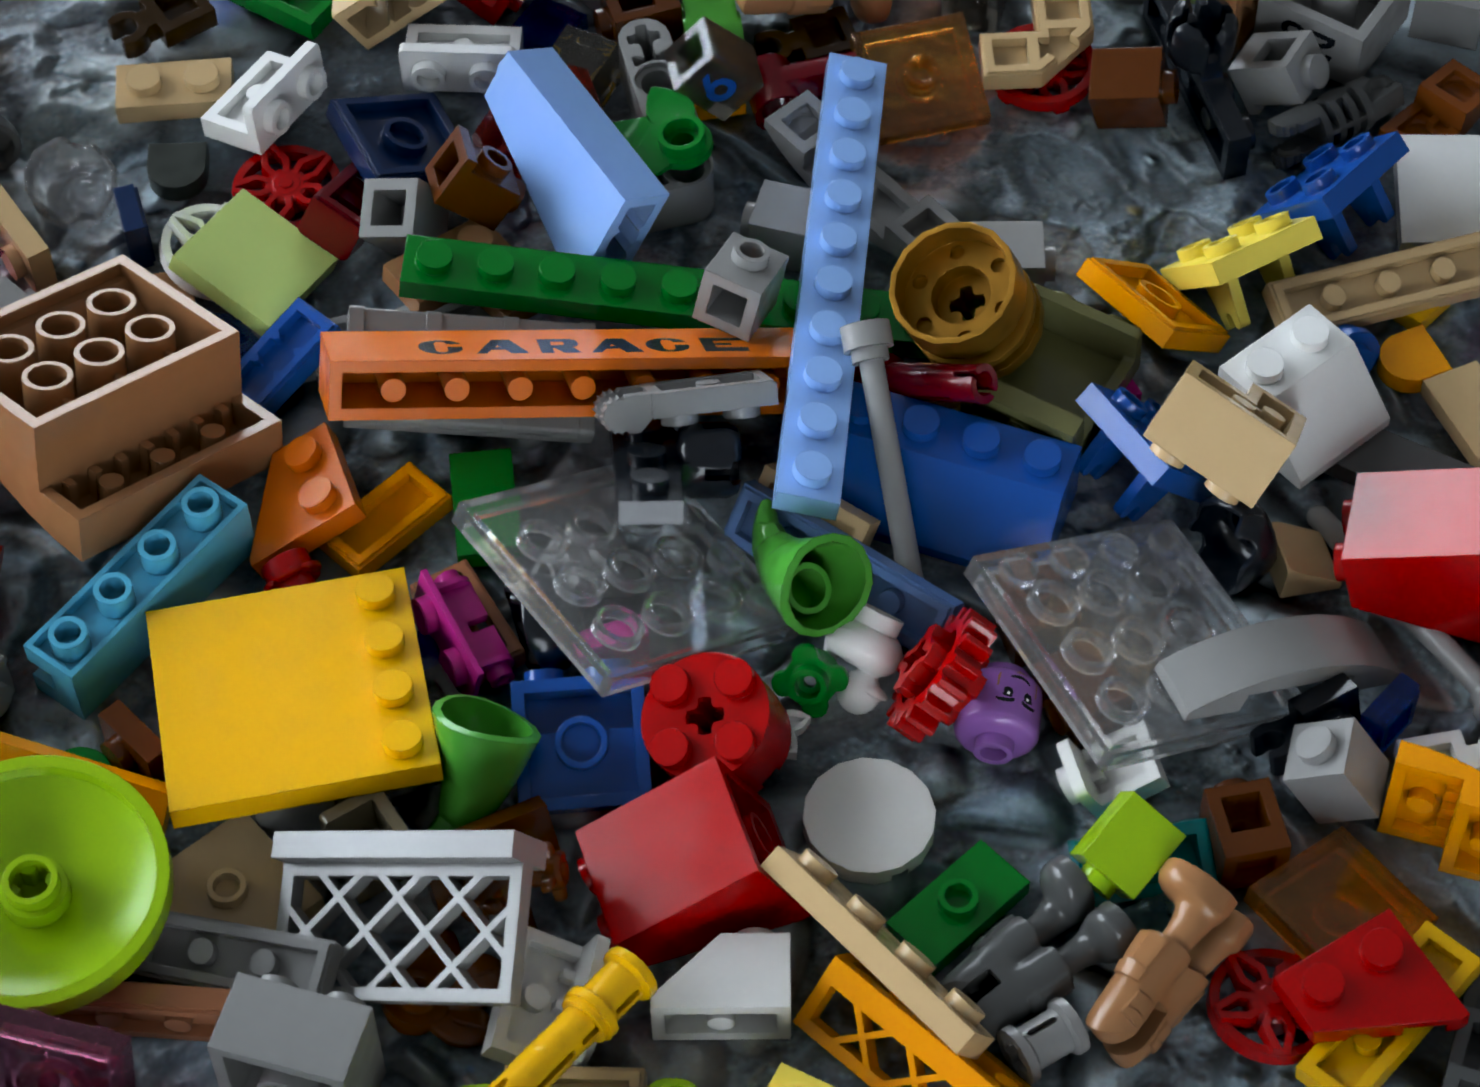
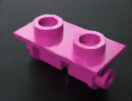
[411,568,515,696]

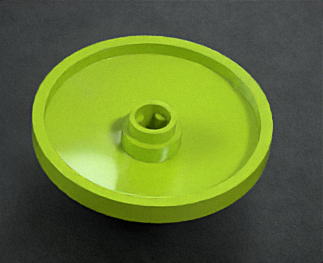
[0,755,174,1020]

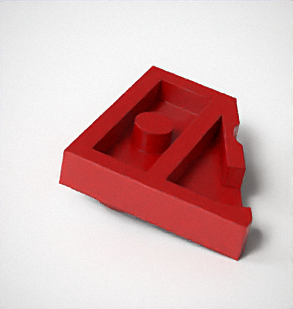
[1272,908,1470,1043]

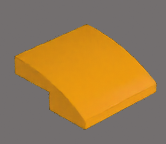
[1377,740,1480,881]

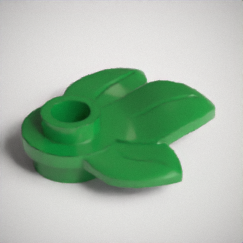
[613,86,714,177]

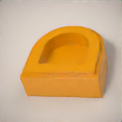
[1376,324,1452,393]

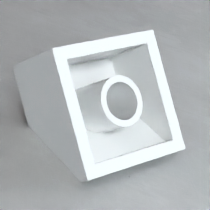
[1218,304,1390,490]

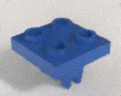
[1250,131,1410,260]
[1075,382,1213,522]

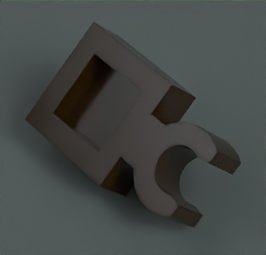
[107,0,218,59]
[754,5,862,63]

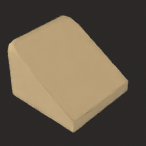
[1269,522,1342,598]

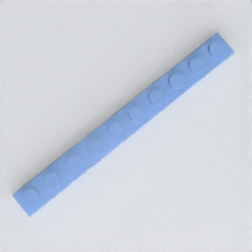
[771,52,887,520]

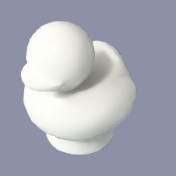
[824,603,904,715]

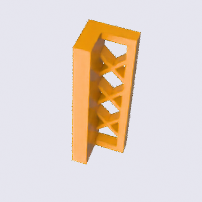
[792,953,1032,1087]

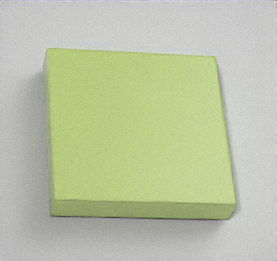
[168,188,338,336]

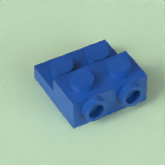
[510,663,652,815]

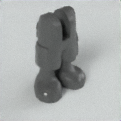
[940,855,1138,1038]

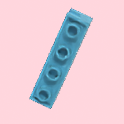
[23,473,254,720]

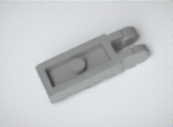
[592,370,779,435]

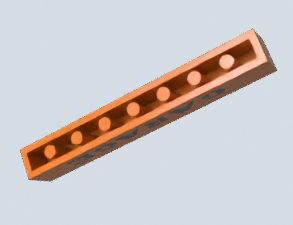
[318,327,794,421]

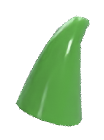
[752,498,873,637]
[428,694,541,830]

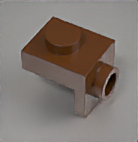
[98,699,166,782]

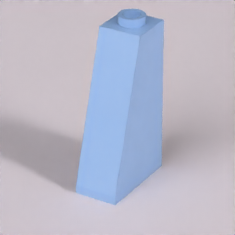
[484,47,670,261]

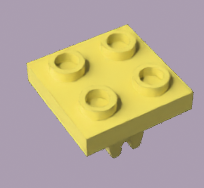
[1159,211,1323,330]

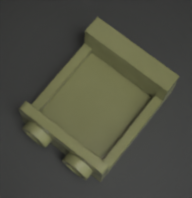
[960,283,1143,456]

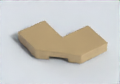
[978,0,1094,90]

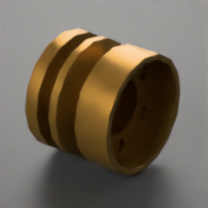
[889,222,1045,378]

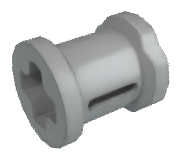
[997,997,1090,1085]

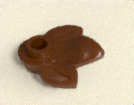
[381,930,501,1048]

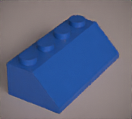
[841,381,1082,576]

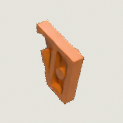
[249,422,368,579]

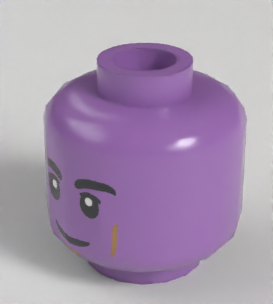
[953,662,1043,765]

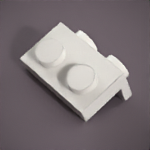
[398,23,524,94]
[200,41,328,155]
[480,926,611,1066]

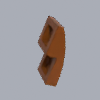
[1377,59,1480,136]

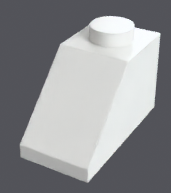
[650,927,791,1040]

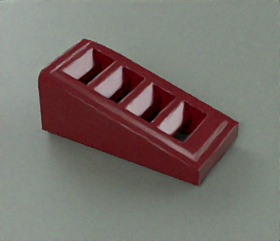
[298,162,365,261]

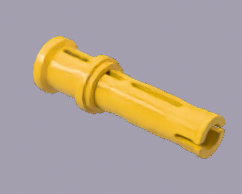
[487,946,658,1087]

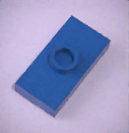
[241,297,342,414]

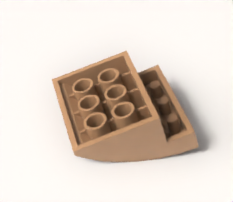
[0,254,283,562]

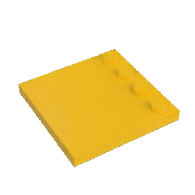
[145,567,444,829]

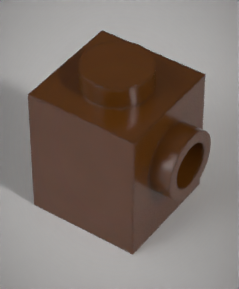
[1088,46,1179,129]

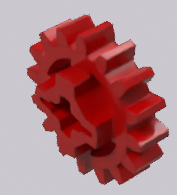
[886,607,998,743]

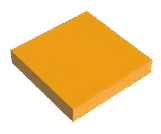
[1076,257,1230,353]

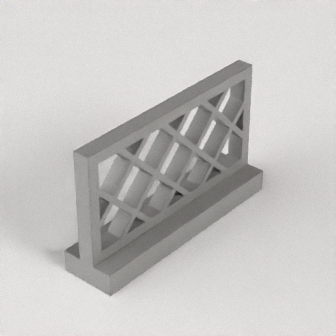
[271,830,548,1007]

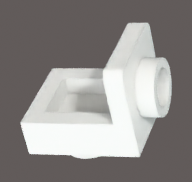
[1055,722,1170,819]

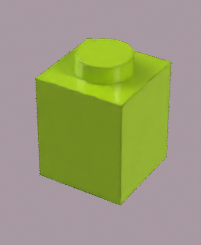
[1069,791,1186,900]

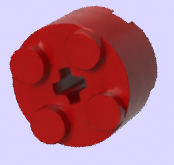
[641,652,791,792]

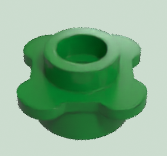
[771,643,849,718]

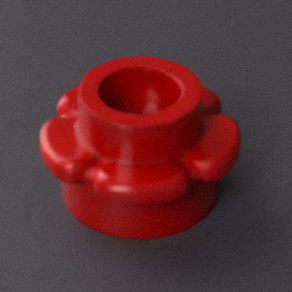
[261,547,322,591]

